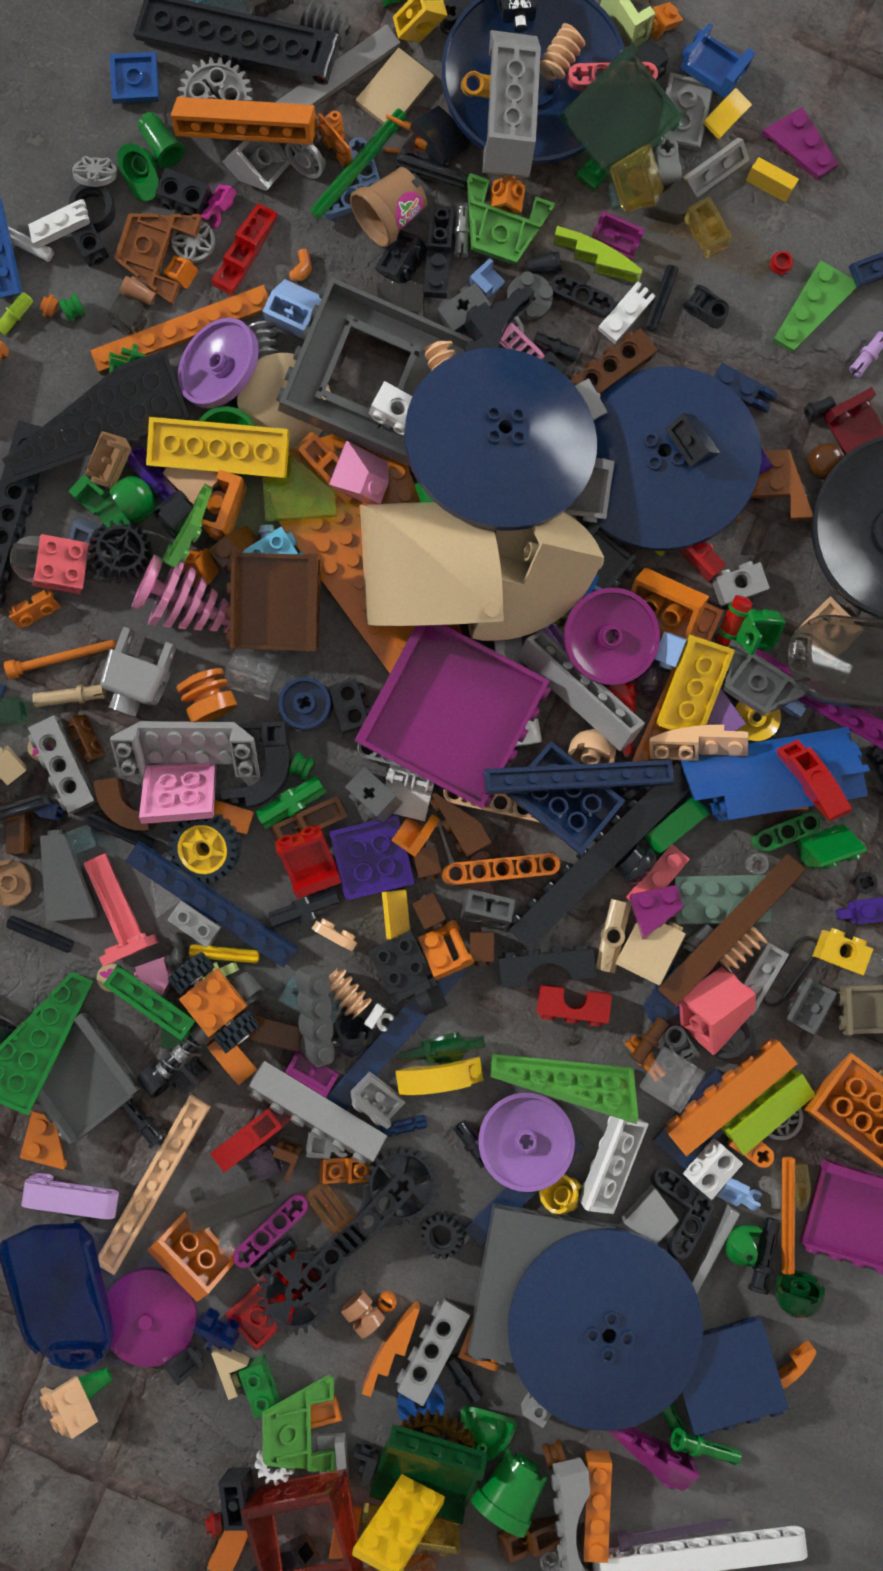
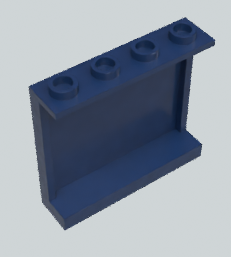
[682,1315,789,1437]

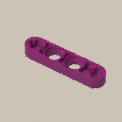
[233,1193,308,1268]

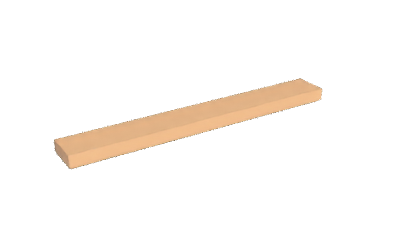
[94,1095,211,1275]

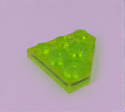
[262,452,337,522]

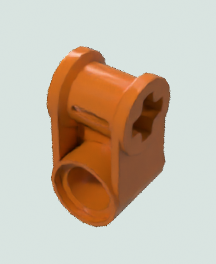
[726,1138,774,1168]

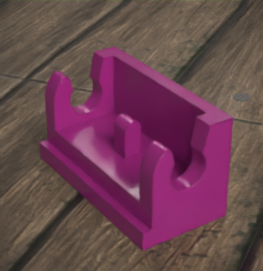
[592,210,645,261]
[285,1051,339,1098]

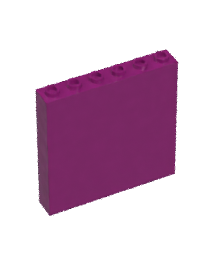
[354,625,551,809]

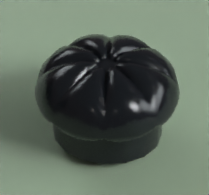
[615,843,656,884]

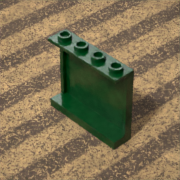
[369,1424,487,1525]

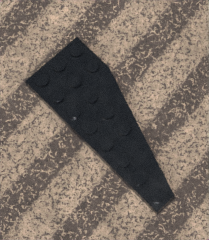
[2,350,190,482]

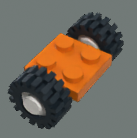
[168,952,260,1053]

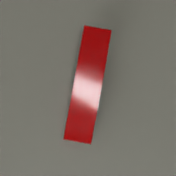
[212,203,278,296]

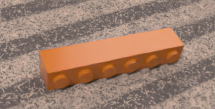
[170,97,317,145]
[664,1038,797,1156]

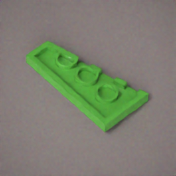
[772,260,857,353]

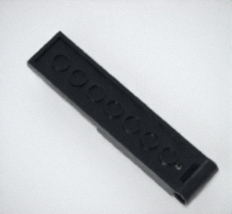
[133,0,341,85]

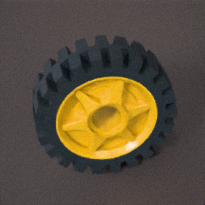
[168,813,242,884]

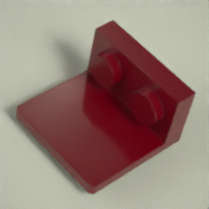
[824,387,883,455]

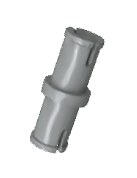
[453,206,470,258]

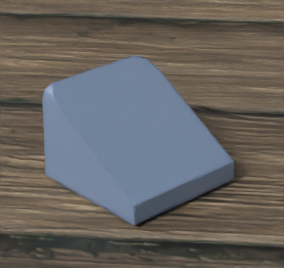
[69,518,101,546]

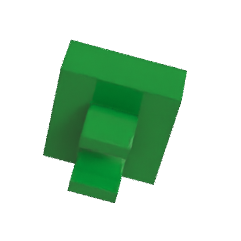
[576,157,609,192]

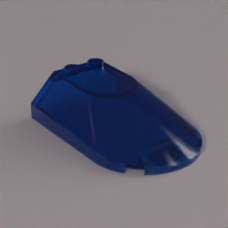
[0,1223,114,1370]

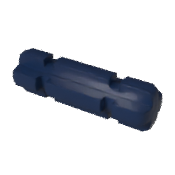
[380,1115,427,1137]

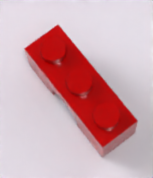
[536,984,612,1027]

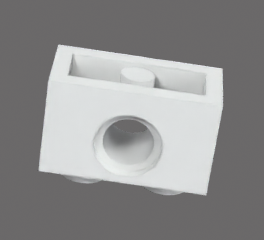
[369,381,412,436]

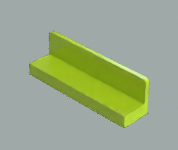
[720,1068,815,1155]

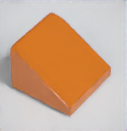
[163,255,198,289]

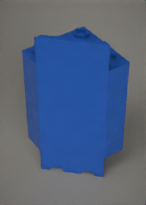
[680,727,870,821]

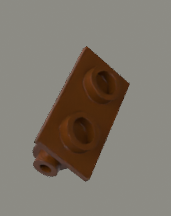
[66,714,105,765]

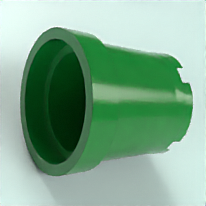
[471,1448,549,1538]

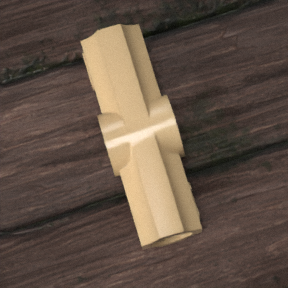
[595,899,631,973]

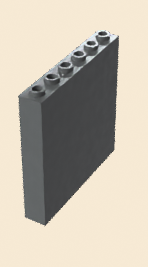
[467,1203,637,1365]

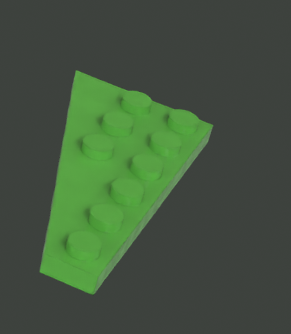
[491,1054,638,1124]

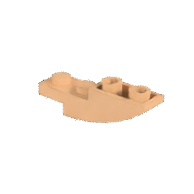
[650,725,748,761]

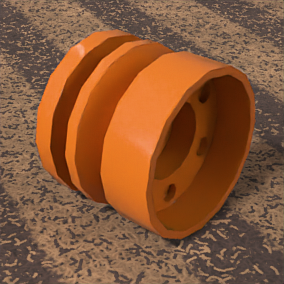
[176,668,238,722]

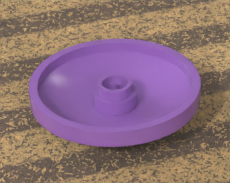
[178,318,259,408]
[479,1093,575,1192]

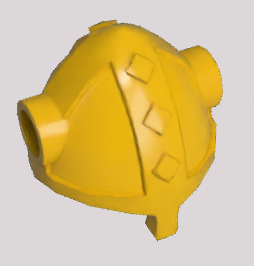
[539,1174,582,1216]

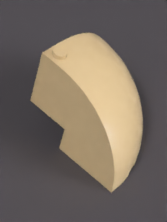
[468,512,604,641]

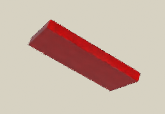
[224,1249,326,1351]

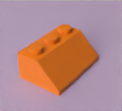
[631,567,709,639]
[147,1209,235,1302]

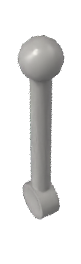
[436,820,454,864]

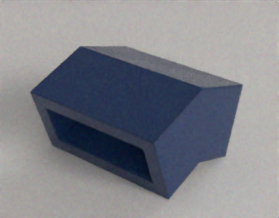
[34,797,64,820]

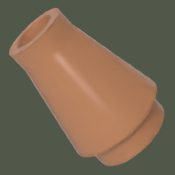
[119,276,156,306]

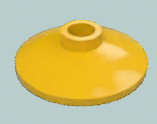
[735,701,781,741]

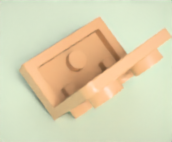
[40,1376,98,1439]

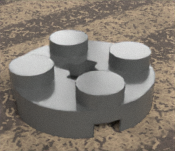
[507,272,553,322]

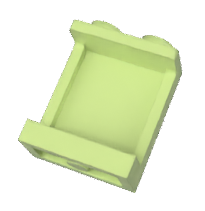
[600,0,655,52]

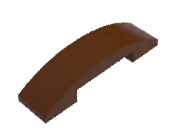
[226,1010,302,1052]

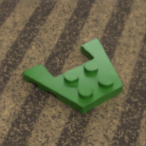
[467,173,555,265]
[162,483,213,568]
[262,1375,336,1474]

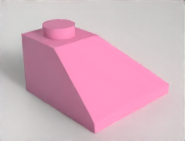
[329,441,389,505]

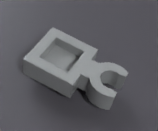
[305,1131,347,1159]

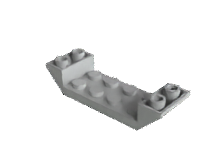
[483,30,541,178]
[110,721,260,777]

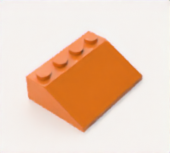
[802,1053,883,1169]

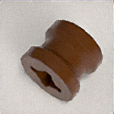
[542,1438,567,1470]

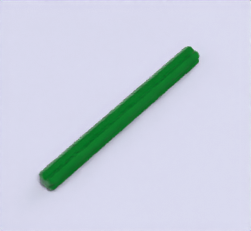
[310,108,406,220]

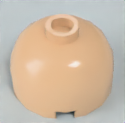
[568,729,616,764]

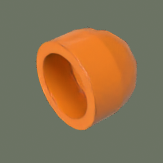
[377,1291,397,1313]

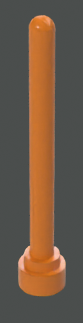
[4,639,117,680]

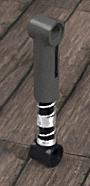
[137,972,264,1099]

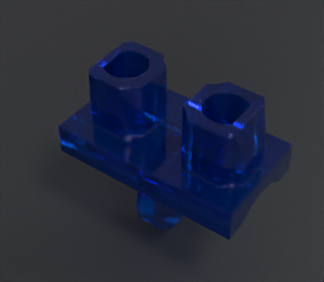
[192,1308,240,1352]

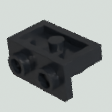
[375,230,427,288]

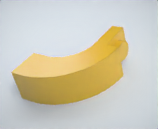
[396,1057,484,1095]

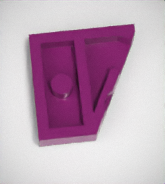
[630,885,683,940]

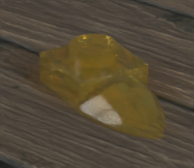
[795,1161,811,1212]

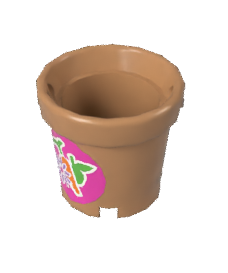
[350,167,427,247]

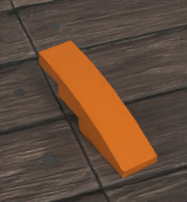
[362,1301,420,1397]

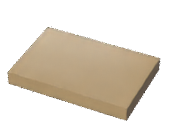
[356,47,434,125]

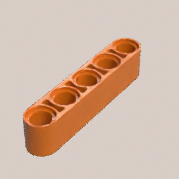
[442,853,560,886]

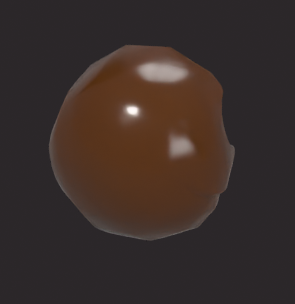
[807,443,844,479]

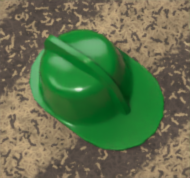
[117,143,159,201]

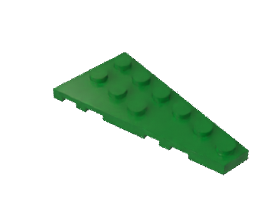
[0,972,94,1116]

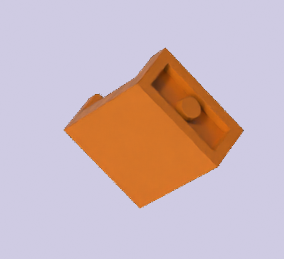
[201,469,248,541]

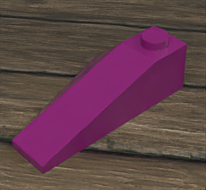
[608,1427,699,1491]

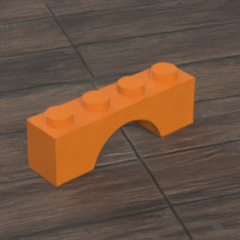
[581,1450,612,1563]

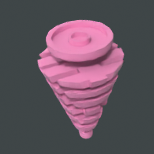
[132,555,230,633]

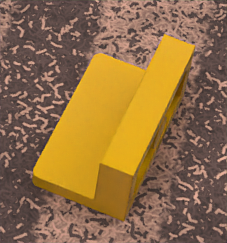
[746,157,799,203]
[382,889,410,940]

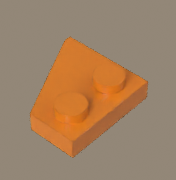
[20,1110,67,1170]

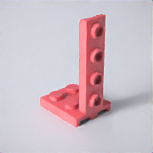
[84,853,159,966]

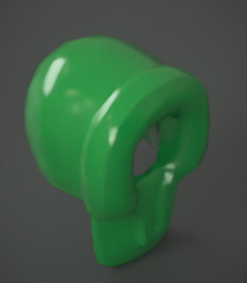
[96,476,156,528]

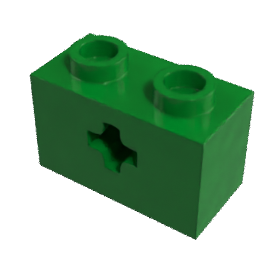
[238,1354,281,1419]

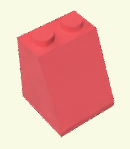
[679,967,756,1055]

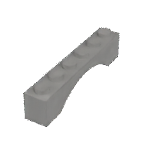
[551,1458,590,1571]

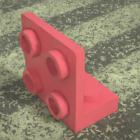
[32,534,89,594]

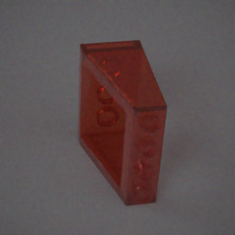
[240,1469,364,1571]

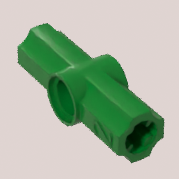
[256,775,327,829]

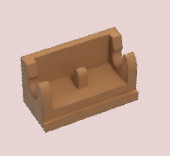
[84,431,132,489]

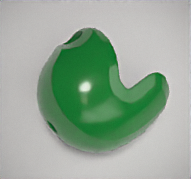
[725,1225,763,1267]

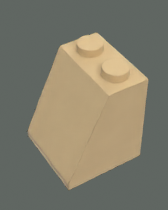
[615,921,686,986]

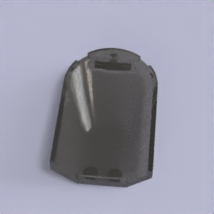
[787,615,883,712]

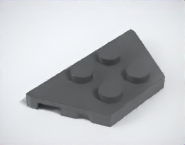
[723,639,810,716]

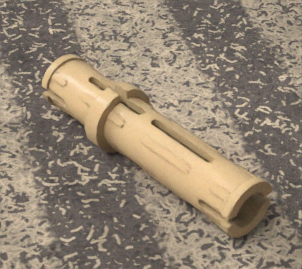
[33,685,106,708]

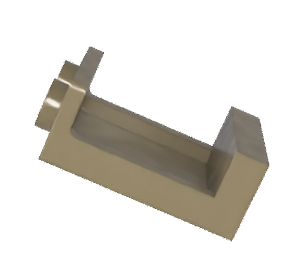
[837,984,883,1036]

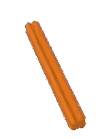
[781,1157,795,1275]

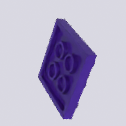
[329,815,415,901]

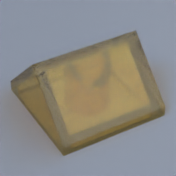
[609,143,664,212]

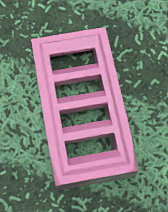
[499,323,545,360]

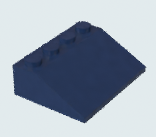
[506,741,625,855]

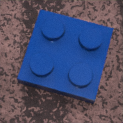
[110,52,159,104]

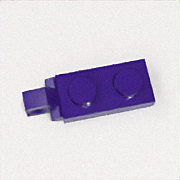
[127,446,177,501]
[835,897,883,924]

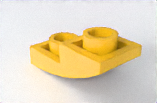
[703,88,752,139]

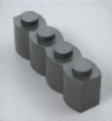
[295,965,335,1067]

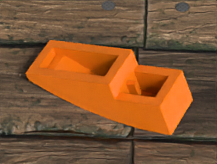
[294,432,353,503]

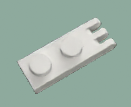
[28,200,90,249]
[598,281,656,344]

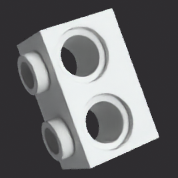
[683,1138,743,1200]

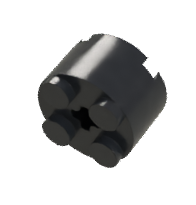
[152,490,205,540]

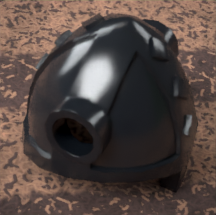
[331,1014,373,1058]

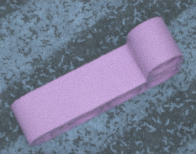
[21,1173,119,1219]

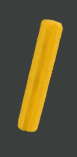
[189,944,260,963]

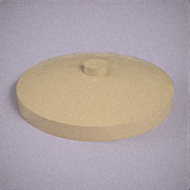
[237,353,330,450]

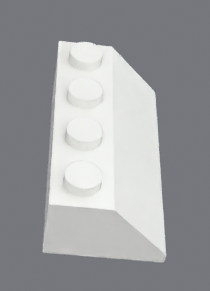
[579,1116,649,1214]

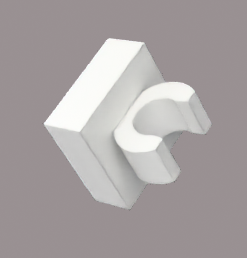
[364,1003,395,1031]

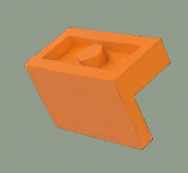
[392,814,440,857]

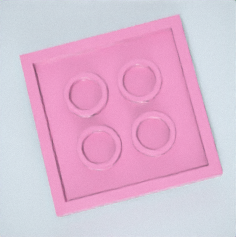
[139,764,217,824]

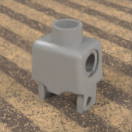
[100,626,177,717]

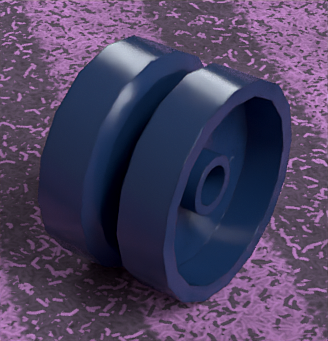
[278,677,333,732]

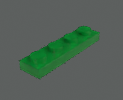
[103,964,196,1041]

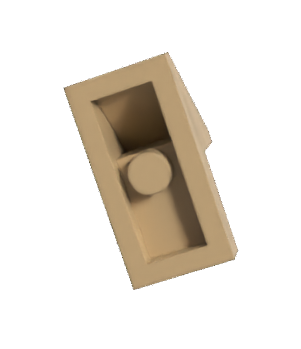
[212,1344,250,1400]

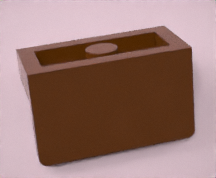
[6,811,33,854]
[272,1138,303,1183]

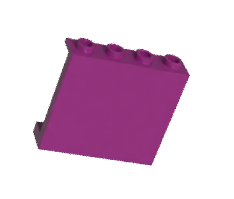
[799,1158,883,1274]

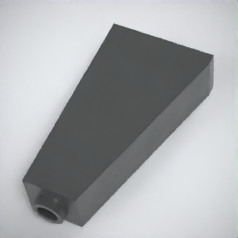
[40,830,99,922]

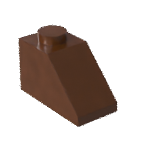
[208,525,259,573]

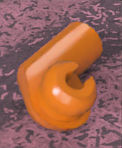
[289,249,312,283]

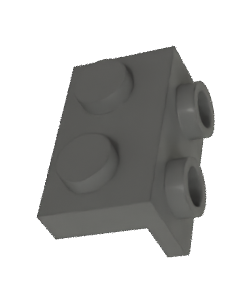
[786,978,838,1036]

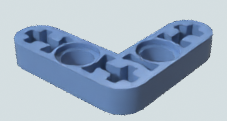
[323,137,380,219]

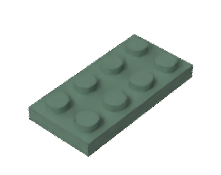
[674,875,771,924]

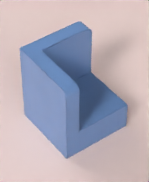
[470,259,505,299]

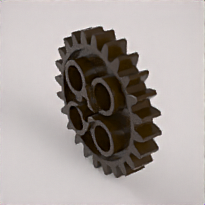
[399,1409,475,1449]

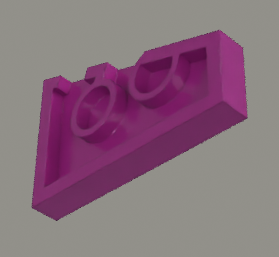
[761,107,838,180]

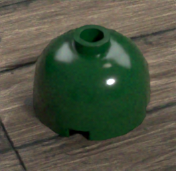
[775,1270,825,1318]

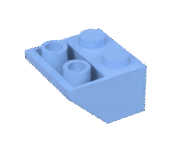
[262,279,322,338]

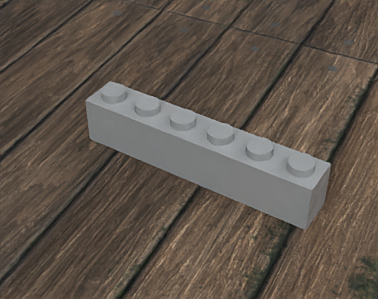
[517,630,645,751]
[246,1061,387,1164]

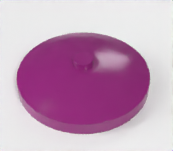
[563,588,660,685]
[100,1267,198,1367]

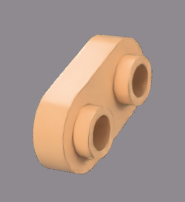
[311,918,357,951]

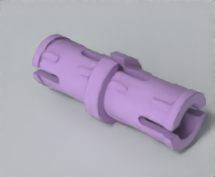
[849,331,883,377]

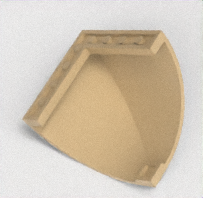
[360,502,504,626]

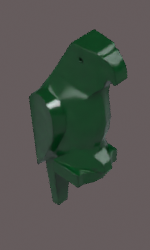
[398,1032,486,1064]

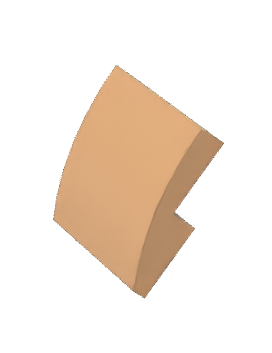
[163,468,219,505]

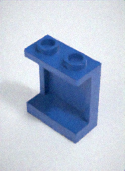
[680,23,756,98]

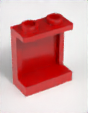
[275,825,341,899]

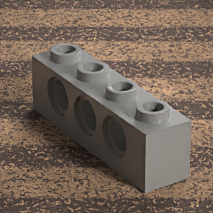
[28,715,98,814]
[395,1298,470,1406]

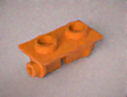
[9,589,61,629]

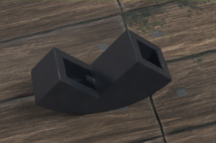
[251,1534,320,1571]

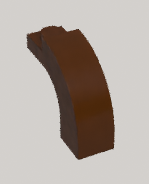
[94,777,169,831]

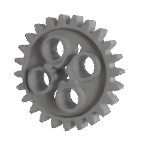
[178,57,254,101]

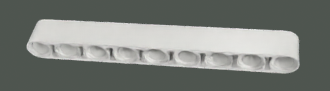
[592,1526,808,1571]

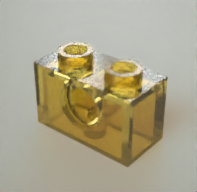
[684,196,732,259]

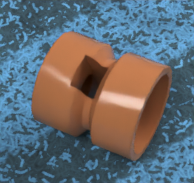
[340,1290,385,1339]

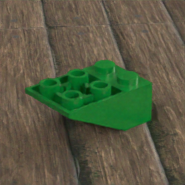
[794,824,868,870]

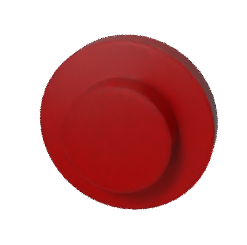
[770,251,793,275]
[205,1511,222,1538]

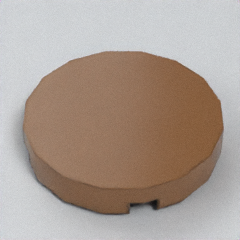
[0,859,34,907]

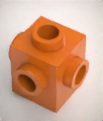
[490,176,526,214]

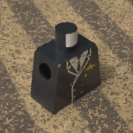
[497,0,537,33]

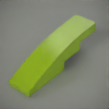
[553,226,642,283]

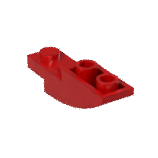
[777,739,852,822]
[210,1107,292,1173]

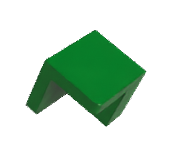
[68,475,108,515]

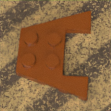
[114,213,203,305]
[733,450,813,523]

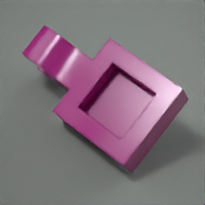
[201,184,237,228]

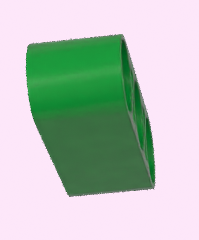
[643,796,710,855]
[751,812,821,851]

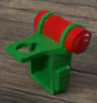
[716,595,786,655]

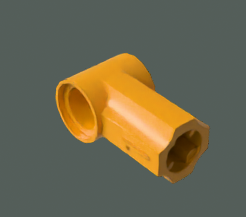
[461,71,491,99]

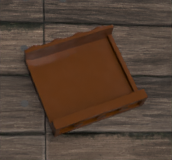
[226,552,321,651]

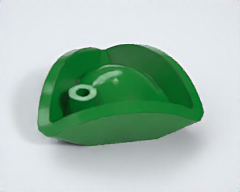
[461,1406,517,1462]

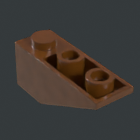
[430,793,492,857]

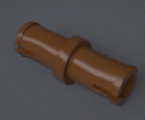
[630,1017,670,1065]

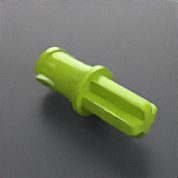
[0,292,33,336]

